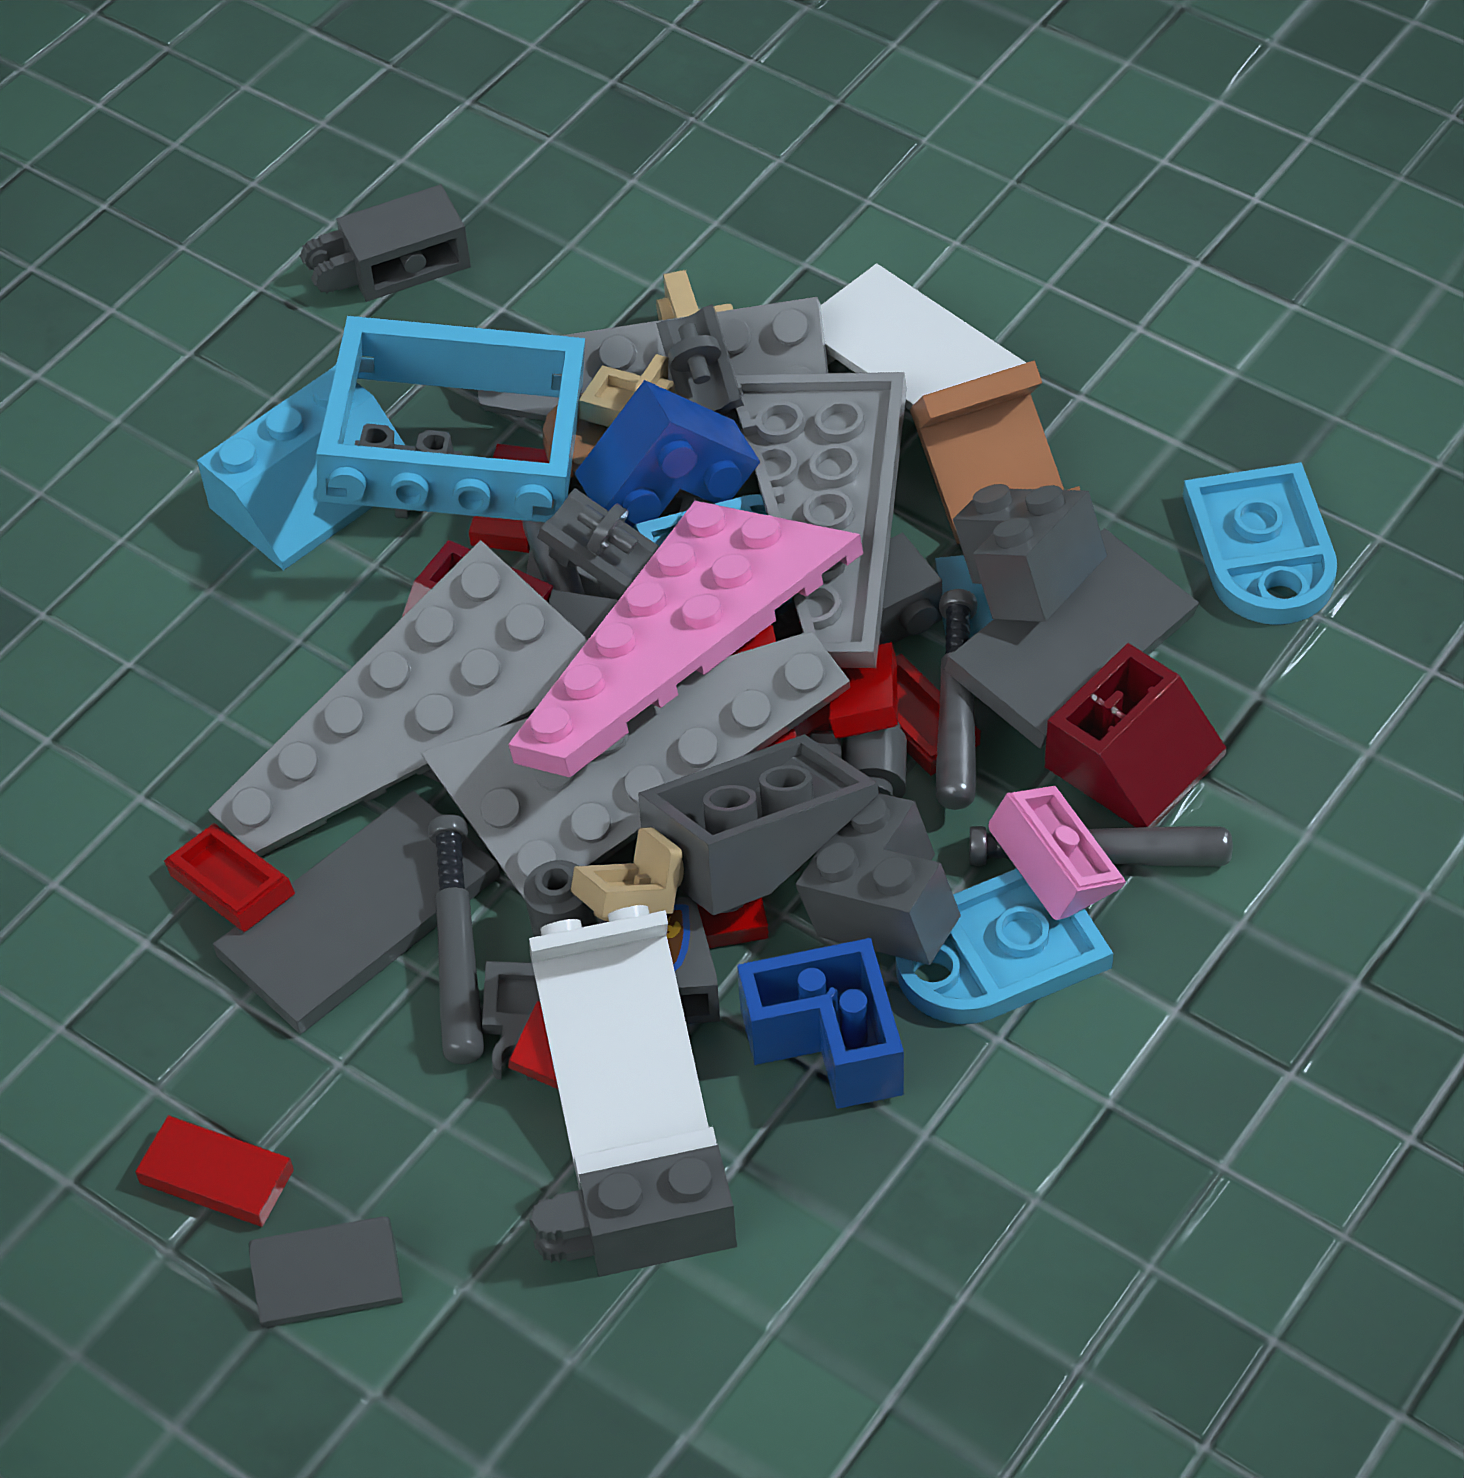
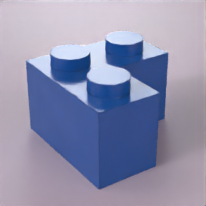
[575,380,760,528]
[737,938,904,1109]

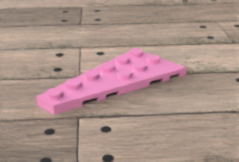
[508,501,863,777]

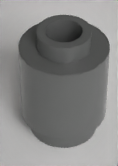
[842,722,907,798]
[523,860,597,937]

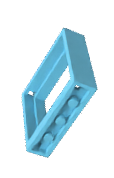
[316,316,585,522]

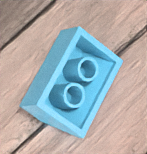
[197,365,405,571]

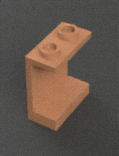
[910,360,1080,545]

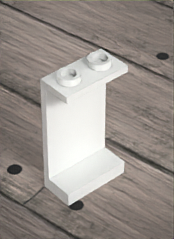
[821,263,1026,410]
[529,905,717,1190]

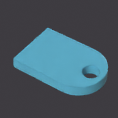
[1183,462,1337,625]
[896,868,1114,1024]

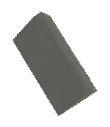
[248,1216,403,1328]

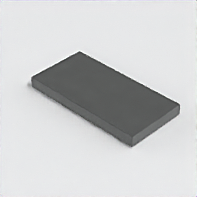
[944,528,1199,749]
[213,790,500,1035]

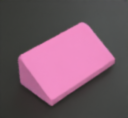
[988,786,1126,920]

